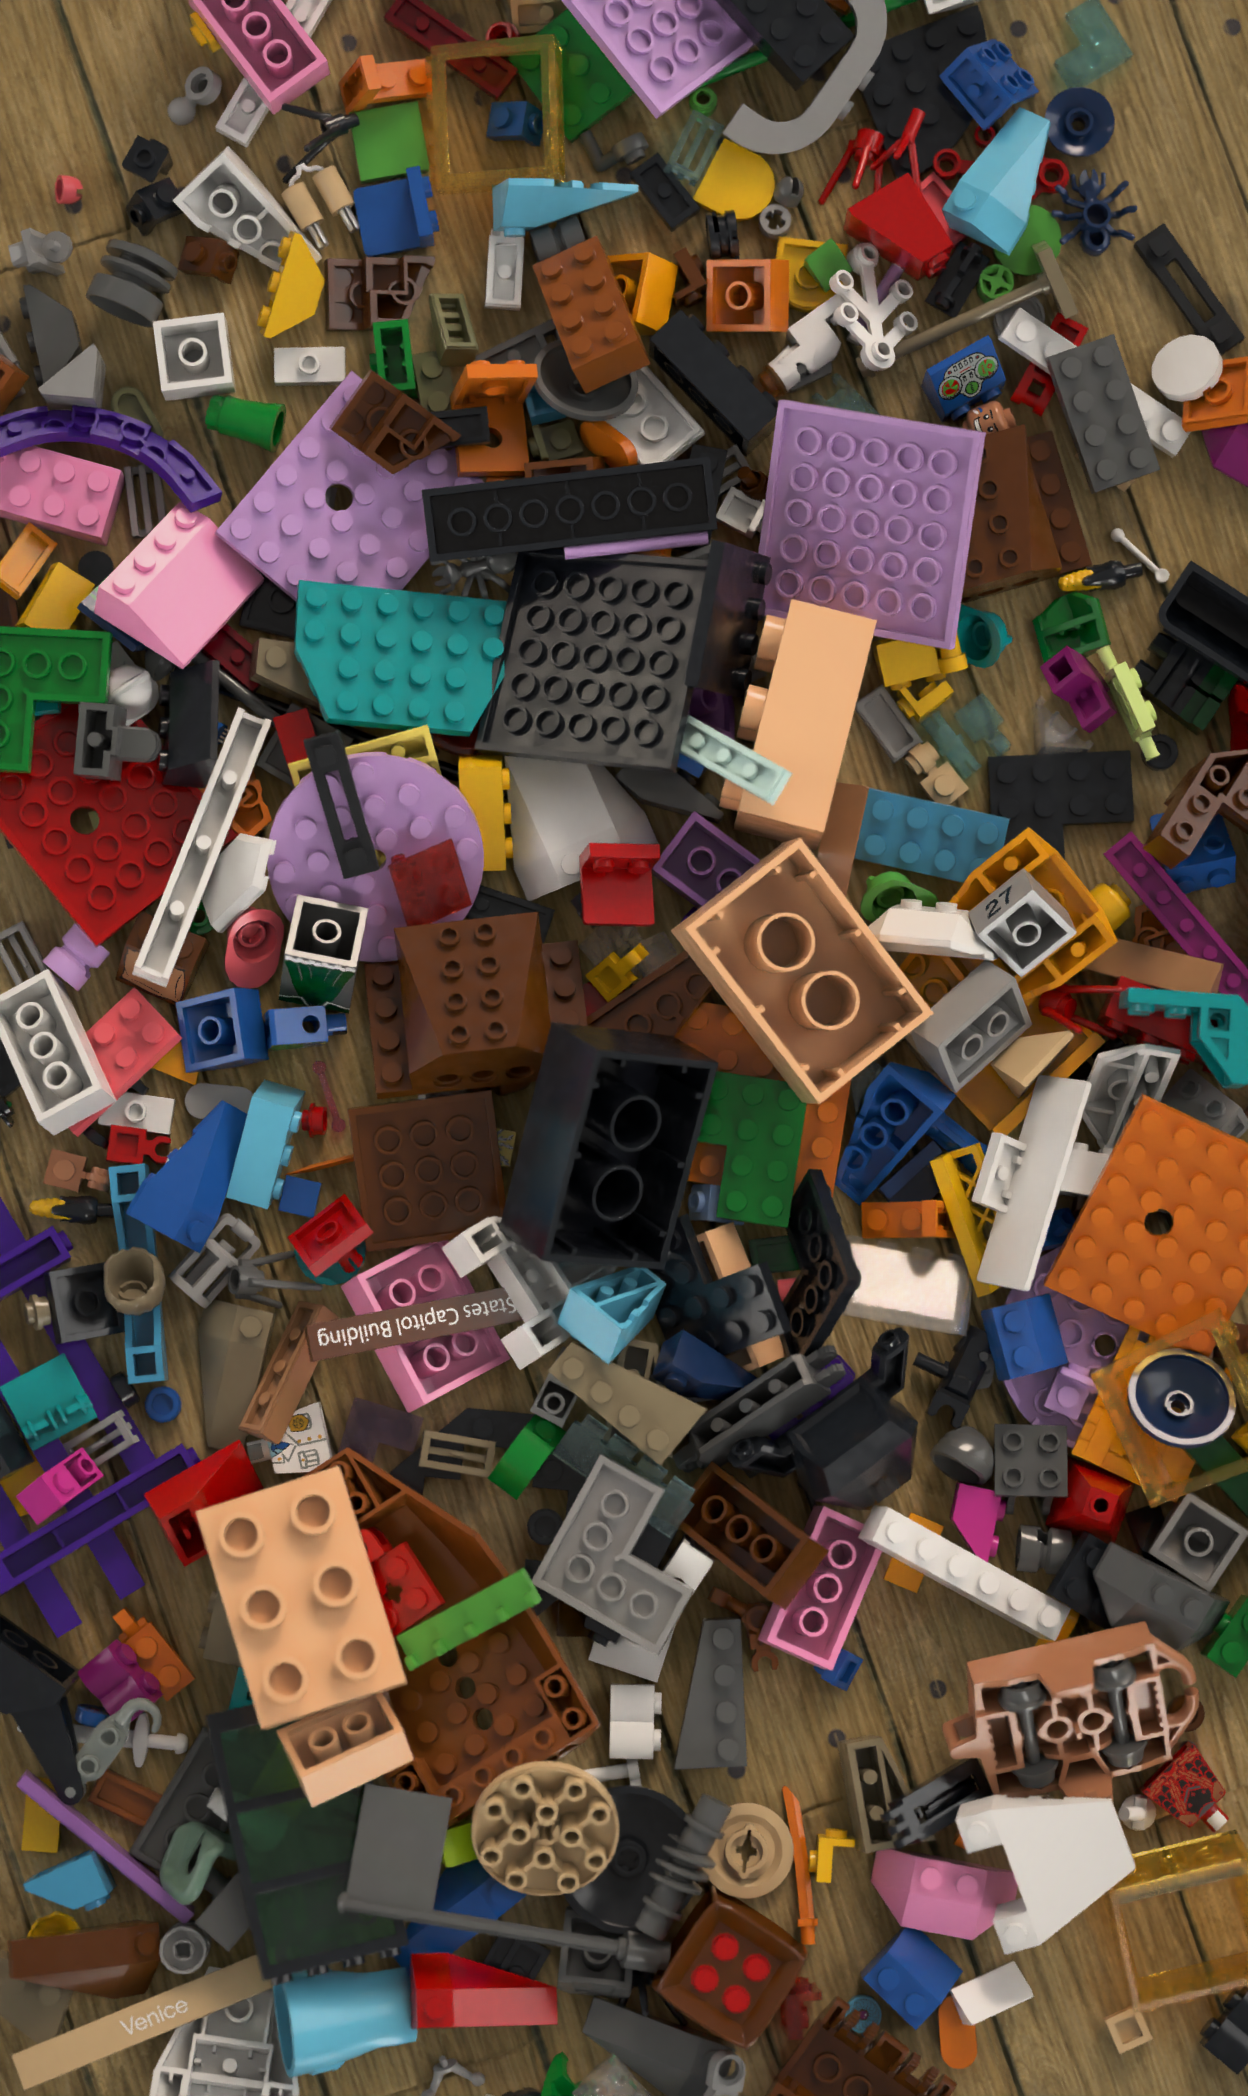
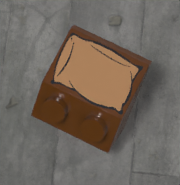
[115,911,210,1006]

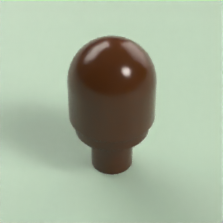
[737,466,768,502]

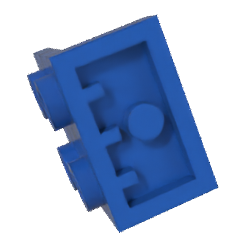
[939,39,1039,130]

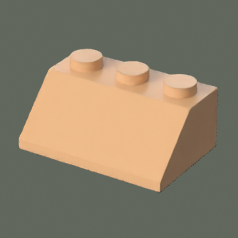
[277,1693,413,1808]

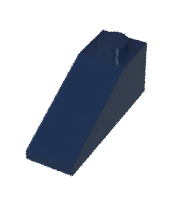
[652,1329,757,1401]

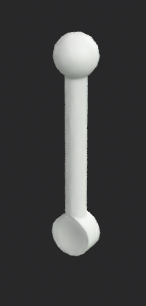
[1111,528,1169,583]

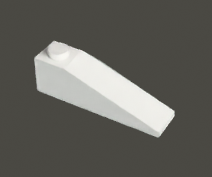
[173,146,322,272]

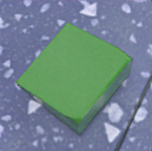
[803,238,853,293]

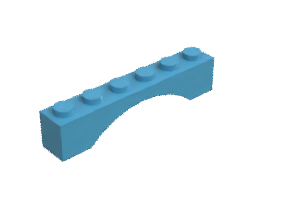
[108,1163,169,1384]

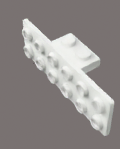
[971,1075,1091,1292]

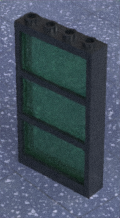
[204,1704,409,1986]

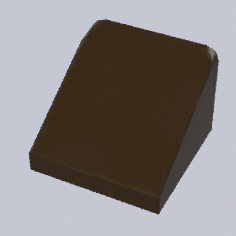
[557,1599,590,1637]

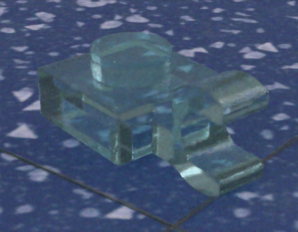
[954,693,1011,756]

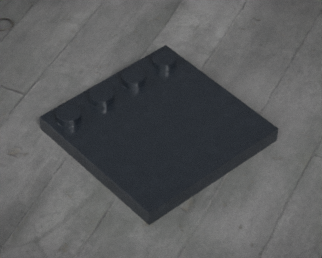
[684,540,772,698]

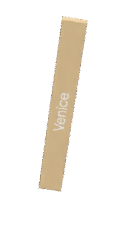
[11,1946,294,2091]

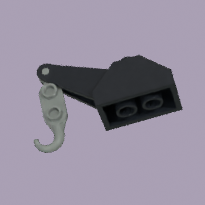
[0,1613,162,1805]

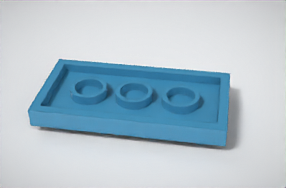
[854,788,1010,883]

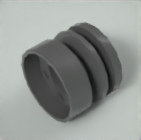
[86,239,178,328]

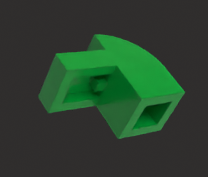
[487,1414,567,1500]

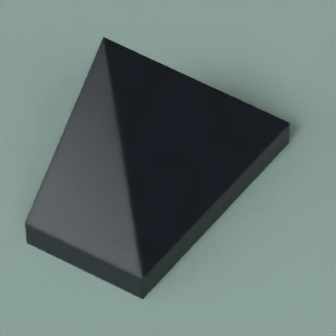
[1125,1502,1178,1573]

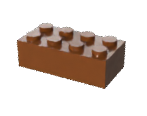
[532,235,651,394]

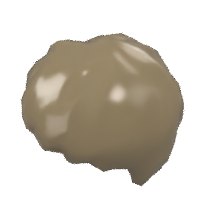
[103,1247,166,1316]

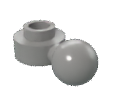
[167,67,222,126]

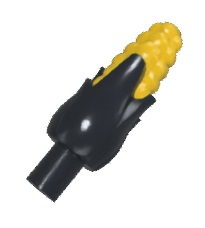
[1058,560,1143,592]
[29,1195,114,1225]

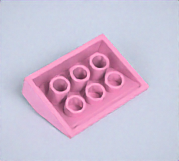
[94,501,264,669]
[341,1241,511,1413]

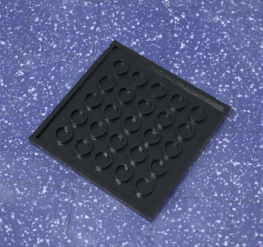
[474,548,708,773]

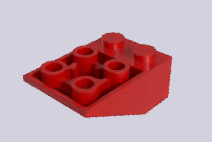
[144,1439,264,1567]

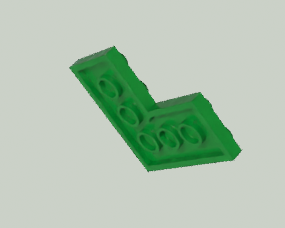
[0,626,113,773]
[698,1071,807,1229]

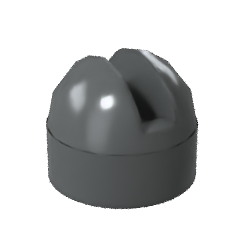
[773,176,804,208]

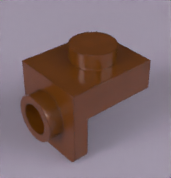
[178,236,239,284]
[672,247,707,309]

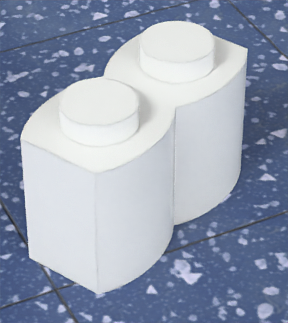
[609,1683,662,1759]

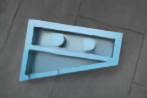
[226,1079,306,1209]
[557,1267,666,1364]

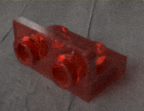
[780,1977,822,2040]

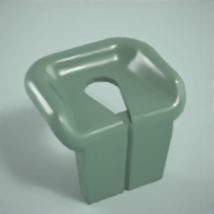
[159,1821,263,1905]

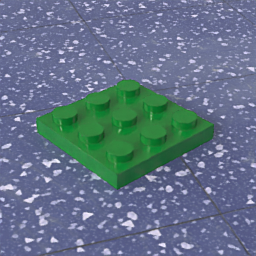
[507,8,635,143]

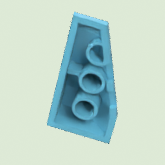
[492,178,639,237]

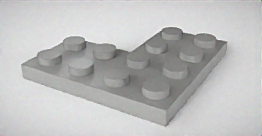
[532,1454,694,1655]

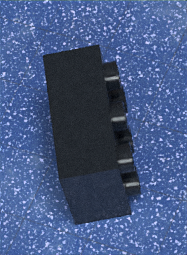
[499,1022,718,1270]

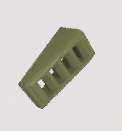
[428,294,479,366]

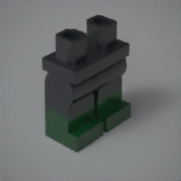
[1134,632,1238,735]

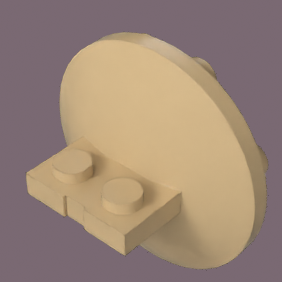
[471,1761,619,1896]

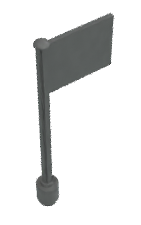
[337,1783,671,1973]

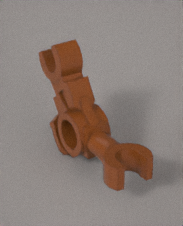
[707,1586,778,1672]

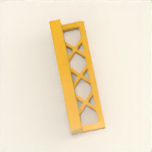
[929,1142,1000,1297]

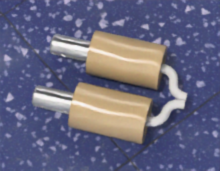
[281,163,360,249]

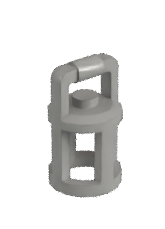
[168,1213,261,1309]

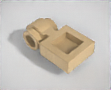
[904,741,969,805]

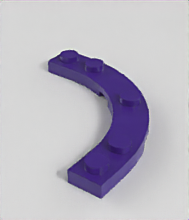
[0,405,222,513]

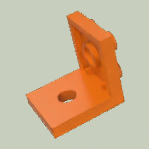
[450,360,538,477]

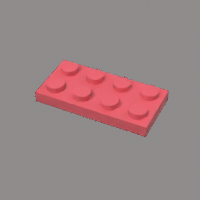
[69,987,183,1137]

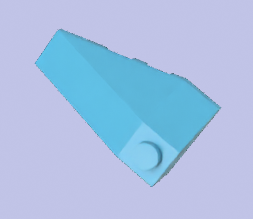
[942,107,1051,256]

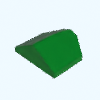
[1032,591,1111,663]

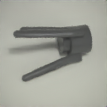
[228,1251,323,1309]

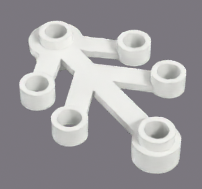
[829,243,918,371]

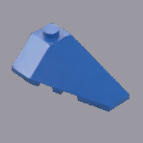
[393,1859,527,1978]

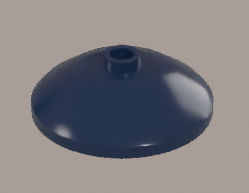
[1127,1348,1236,1448]

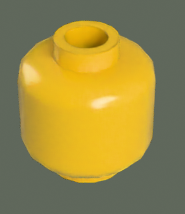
[1090,883,1132,932]

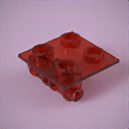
[388,838,472,926]

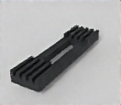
[1133,223,1245,356]
[303,730,379,879]

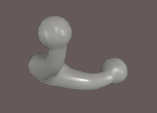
[421,2056,485,2096]

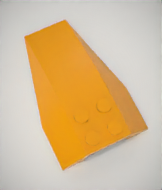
[899,827,1118,1008]

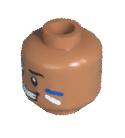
[962,400,1017,435]

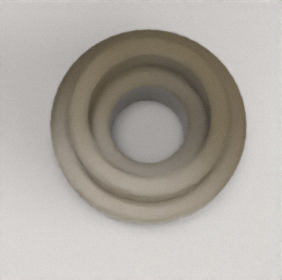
[23,1294,51,1331]

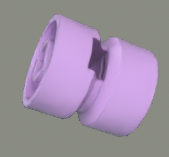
[42,923,110,991]

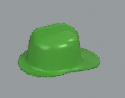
[860,871,939,922]

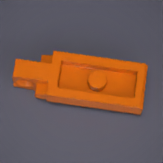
[113,1607,196,1701]

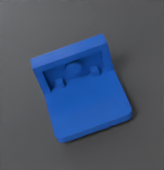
[353,166,440,257]
[1150,813,1236,894]

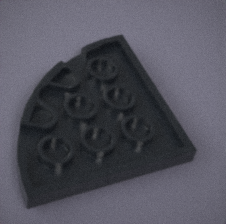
[859,4,987,179]

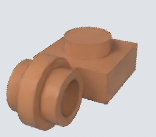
[43,1149,110,1192]

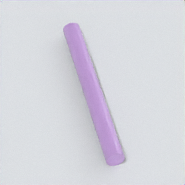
[564,530,709,560]

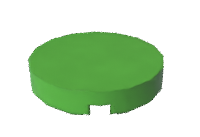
[992,204,1062,276]

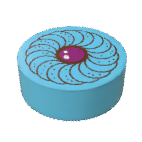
[845,1994,881,2033]

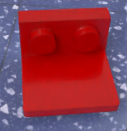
[579,843,660,927]

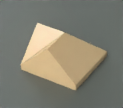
[990,1031,1075,1099]

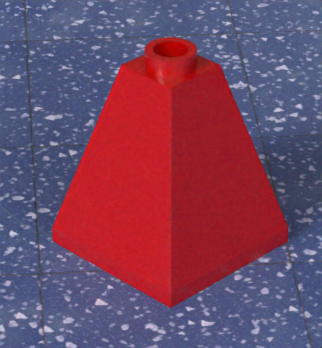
[1044,1456,1135,1545]

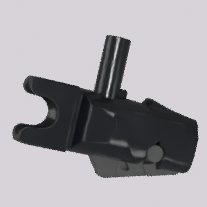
[913,1325,995,1428]

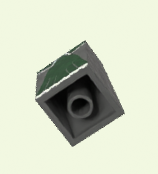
[278,894,369,1014]

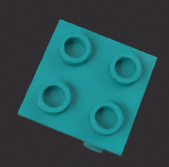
[0,1353,98,1451]

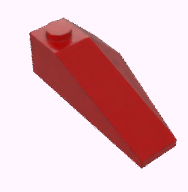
[410,1953,558,2029]

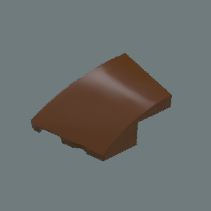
[324,255,435,332]
[329,369,461,474]

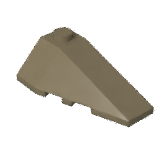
[198,1299,277,1449]

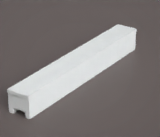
[132,707,272,988]

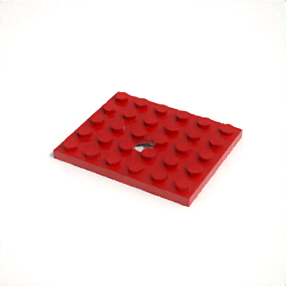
[0,703,237,948]

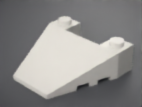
[442,1216,618,1370]
[955,1795,1136,1955]

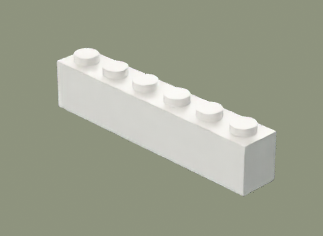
[858,1505,1071,1641]

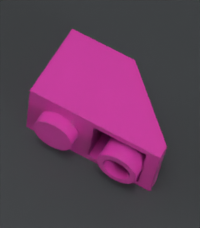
[16,1447,104,1525]
[949,1482,1006,1562]

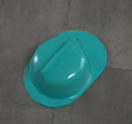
[957,604,1013,668]

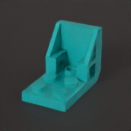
[1119,987,1248,1089]

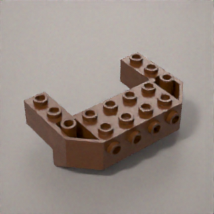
[1143,749,1248,869]

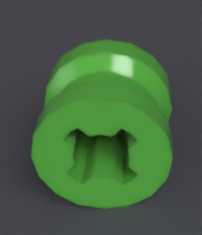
[977,264,1014,303]

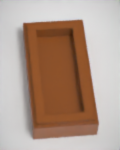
[87,1768,162,1828]

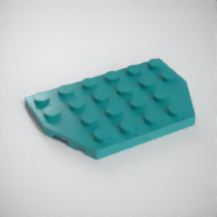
[294,580,507,737]

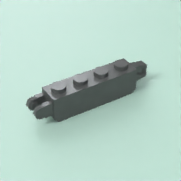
[673,1345,846,1473]

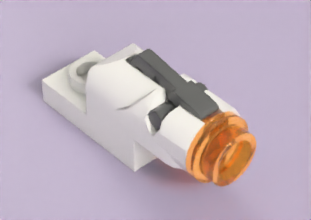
[757,294,848,398]

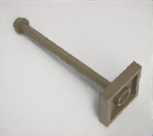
[855,240,1078,378]

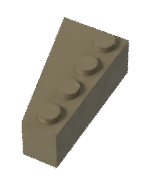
[548,1343,707,1465]

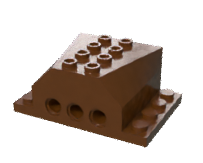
[961,424,1092,604]
[364,912,588,1100]

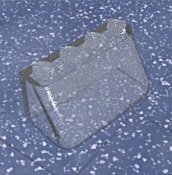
[842,1235,973,1337]

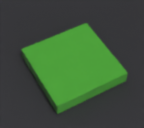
[349,101,430,184]

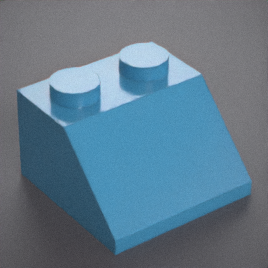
[23,1849,117,1912]

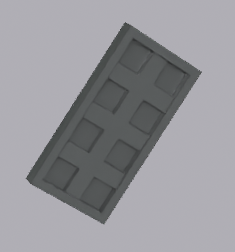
[1045,334,1160,494]

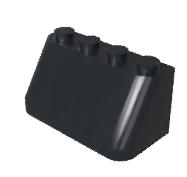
[1157,561,1248,685]

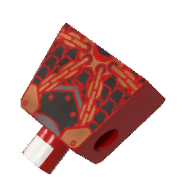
[1138,1741,1229,1833]

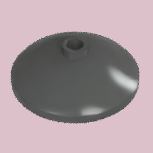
[534,339,638,421]

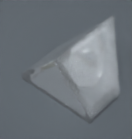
[1032,696,1094,755]

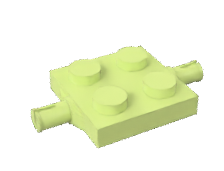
[1096,645,1160,761]

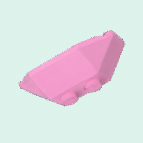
[870,1848,1018,1940]

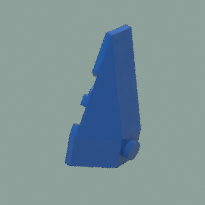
[835,1062,956,1206]
[126,1100,247,1253]

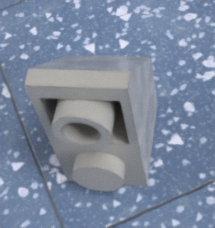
[530,1346,578,1427]

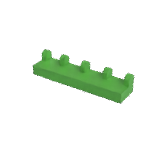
[396,1568,542,1671]

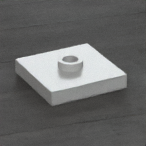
[588,1625,676,1683]

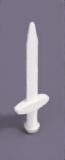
[17,1712,189,1767]

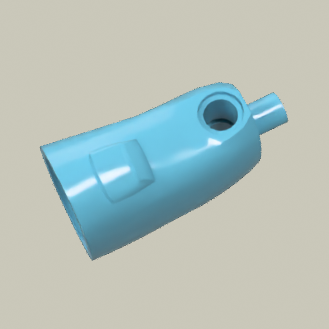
[273,1967,417,2078]

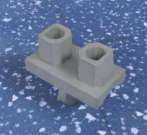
[8,228,73,276]

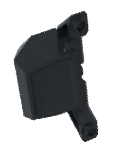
[726,1327,918,1511]

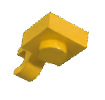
[585,942,650,1002]

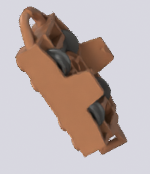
[942,1621,1199,1801]

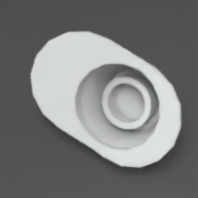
[78,664,159,726]

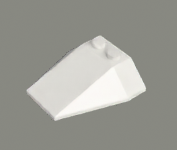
[504,756,658,901]
[149,1966,300,2096]

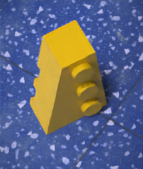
[458,748,513,871]

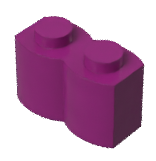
[77,1639,163,1723]

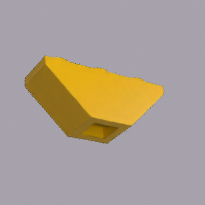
[257,230,325,338]

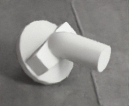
[1118,1794,1156,1831]

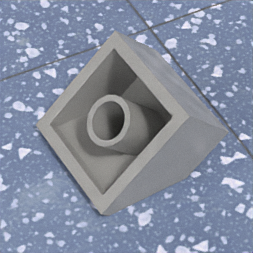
[1148,1488,1248,1593]

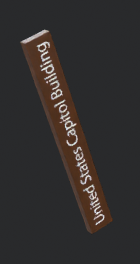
[304,1287,523,1362]

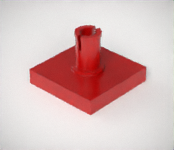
[287,1193,374,1277]

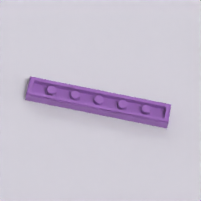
[17,1769,195,1924]

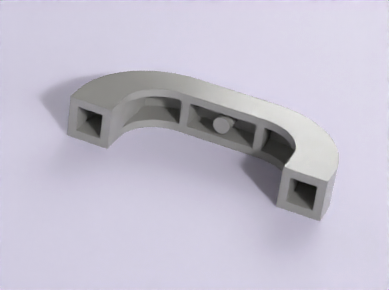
[722,0,887,154]

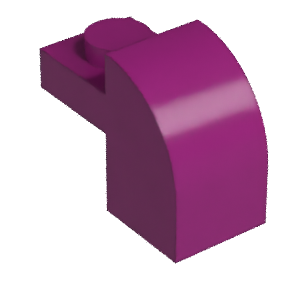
[1040,646,1117,733]

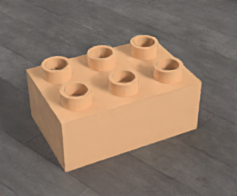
[719,599,877,850]
[671,838,933,1104]
[196,1466,408,1730]

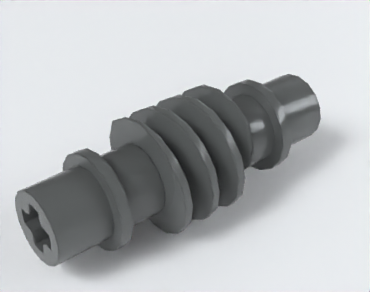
[635,1793,732,1941]

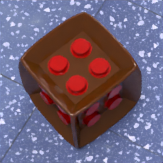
[651,1886,808,2051]

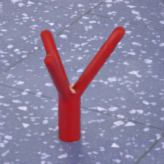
[870,108,926,191]

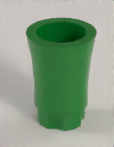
[205,394,286,453]

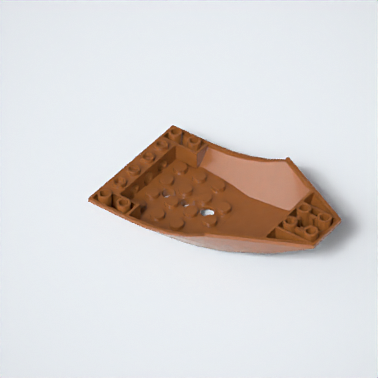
[301,1447,601,1828]

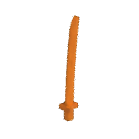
[782,1786,818,1945]

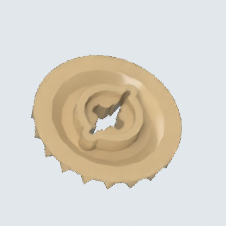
[702,1803,794,1899]

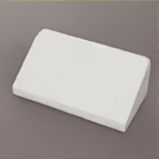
[950,1961,1034,2025]

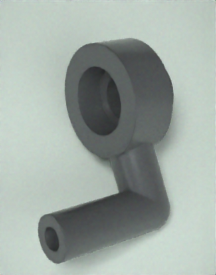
[579,130,649,172]

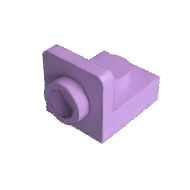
[1043,1362,1096,1421]

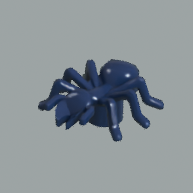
[1051,169,1138,256]

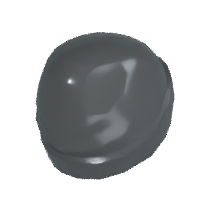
[929,1426,994,1485]

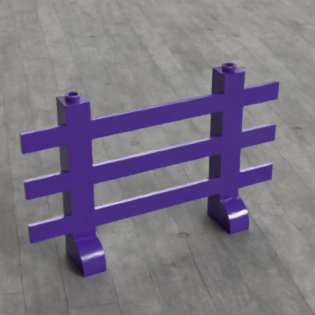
[0,1197,201,1638]

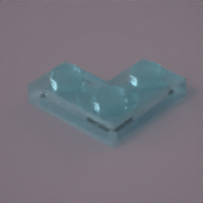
[1054,0,1133,89]

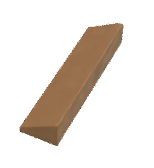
[817,782,869,897]
[1083,938,1224,994]
[238,1301,338,1444]

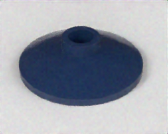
[1044,87,1115,157]

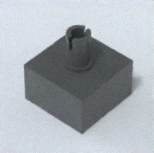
[188,1865,280,1952]

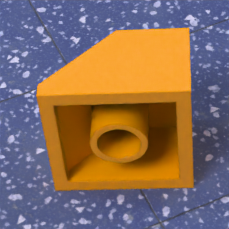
[607,252,679,336]

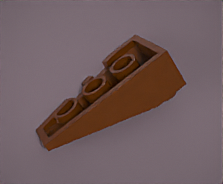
[7,1920,161,1999]

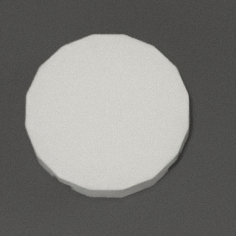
[1152,334,1223,402]

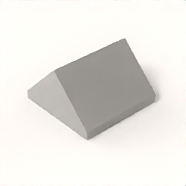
[38,344,106,410]

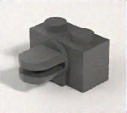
[73,702,162,781]

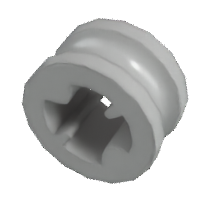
[759,204,791,240]

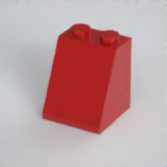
[843,172,953,281]

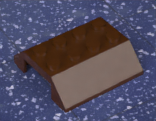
[765,1996,957,2096]

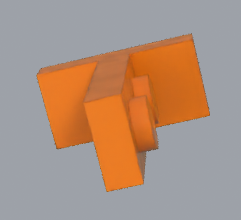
[338,55,438,115]
[862,1200,956,1239]

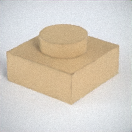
[1103,2003,1153,2054]

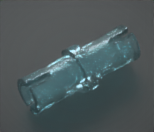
[921,710,982,780]

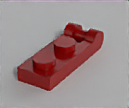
[1010,312,1089,417]

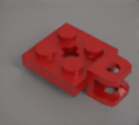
[360,1526,446,1638]

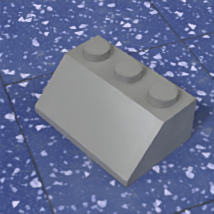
[910,960,1032,1093]

